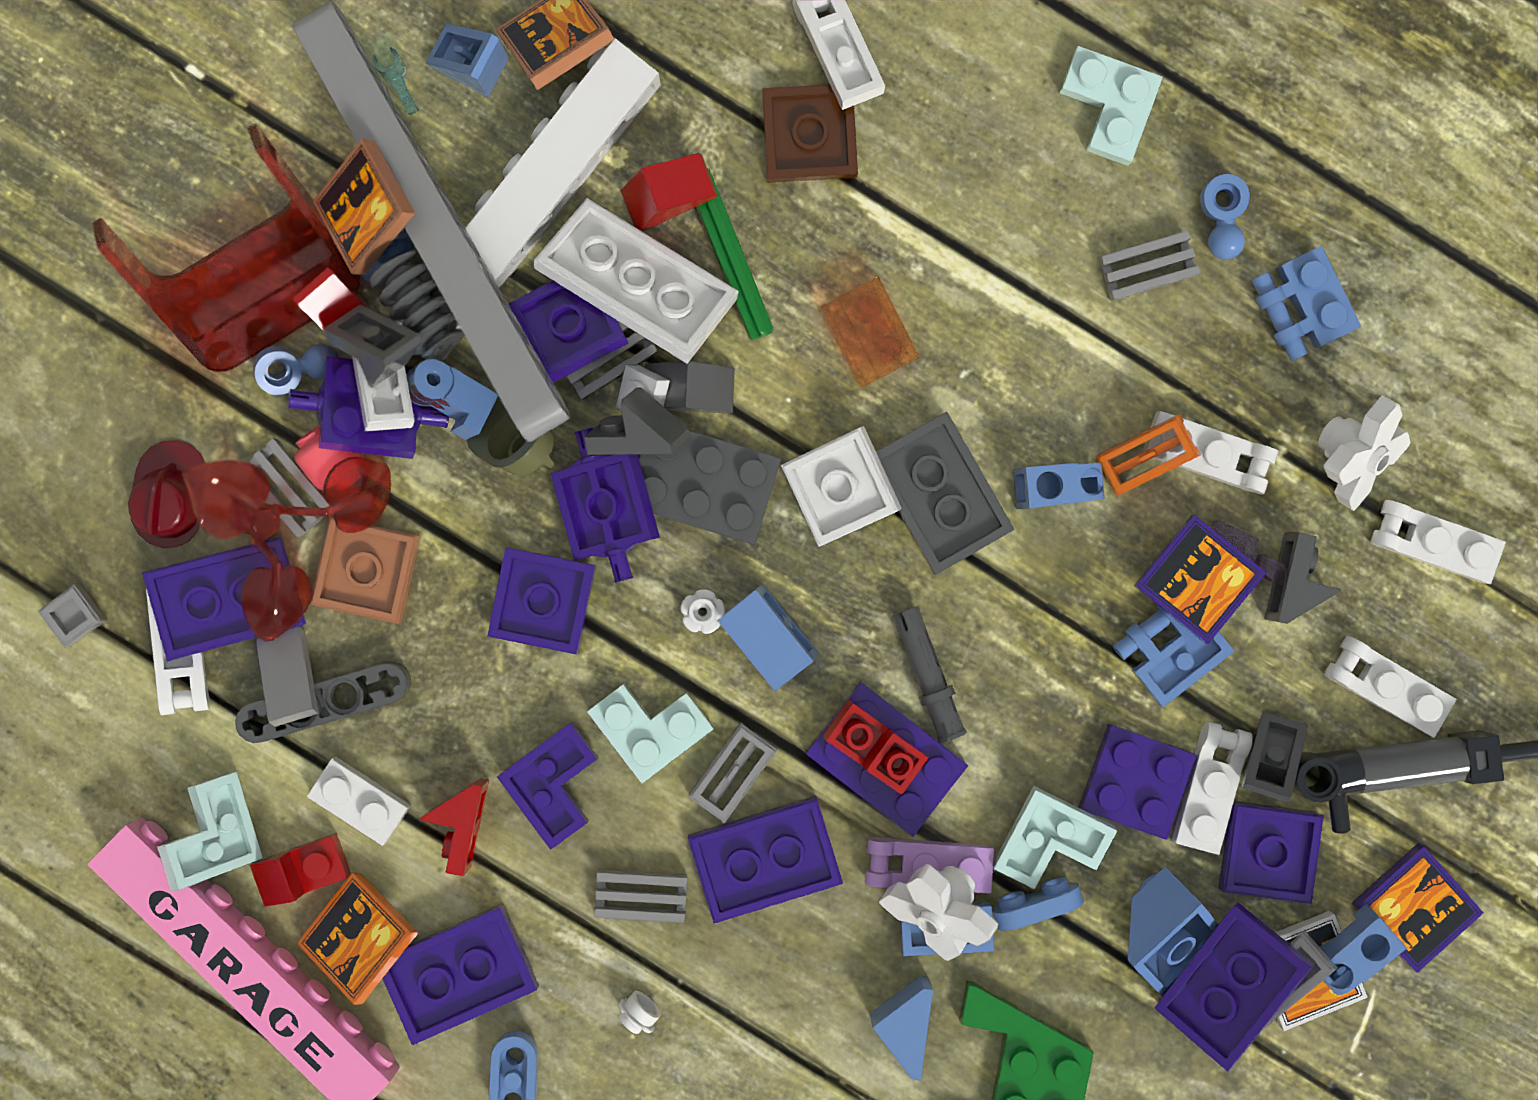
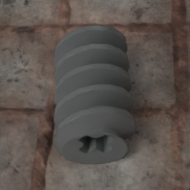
[369,250,465,357]

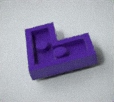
[497,721,599,850]

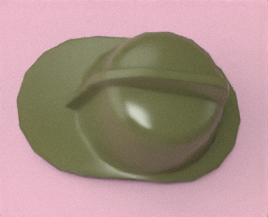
[467,397,555,476]

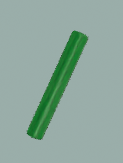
[696,168,773,340]

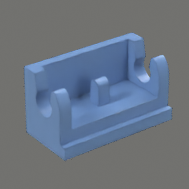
[717,583,819,691]

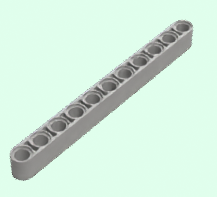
[292,0,571,443]

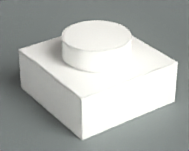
[616,365,670,411]

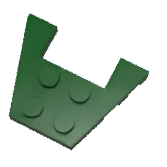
[959,981,1094,1100]

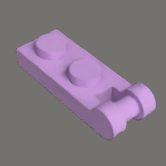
[865,837,994,894]

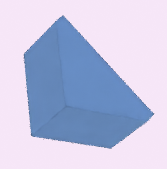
[425,23,509,98]
[869,976,933,1080]

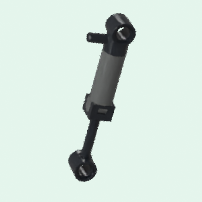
[1293,730,1538,834]

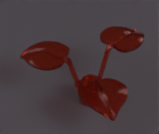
[182,457,391,642]

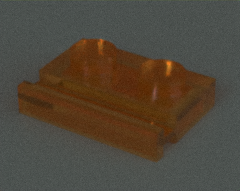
[819,276,920,389]

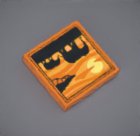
[297,872,419,1005]

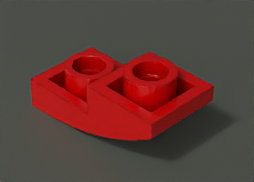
[822,699,929,795]

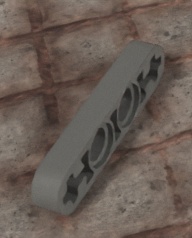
[235,662,411,743]

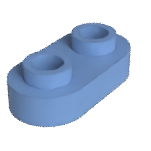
[992,877,1084,931]
[489,1031,539,1100]

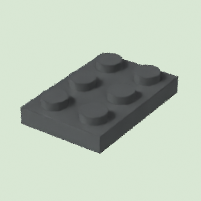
[876,412,1015,575]
[639,431,781,545]

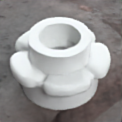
[681,589,725,634]
[619,991,661,1034]

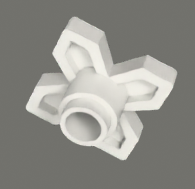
[1318,395,1410,511]
[879,864,998,961]

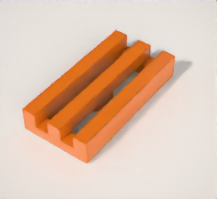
[1096,414,1201,496]

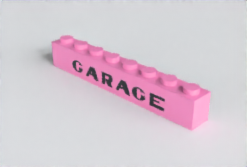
[87,818,400,1100]

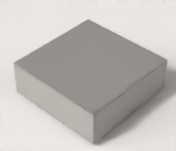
[38,584,107,648]

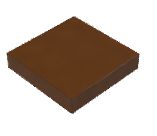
[762,84,858,183]

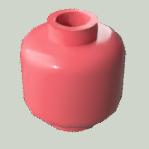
[294,425,364,492]

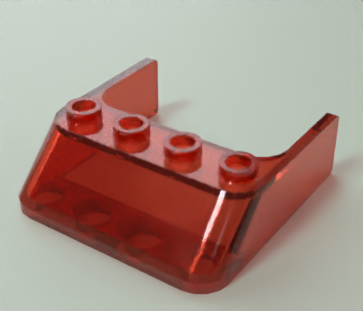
[92,123,360,372]

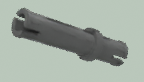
[892,606,967,743]

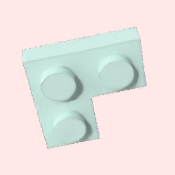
[1059,46,1163,166]
[587,683,714,783]
[157,772,263,891]
[993,786,1117,889]

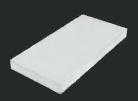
[534,198,739,364]

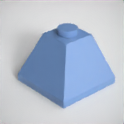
[1128,867,1219,996]

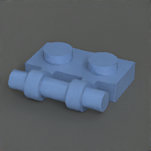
[1251,246,1362,361]
[1113,605,1235,707]

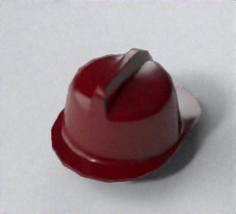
[128,440,208,548]

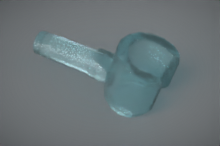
[372,47,418,115]

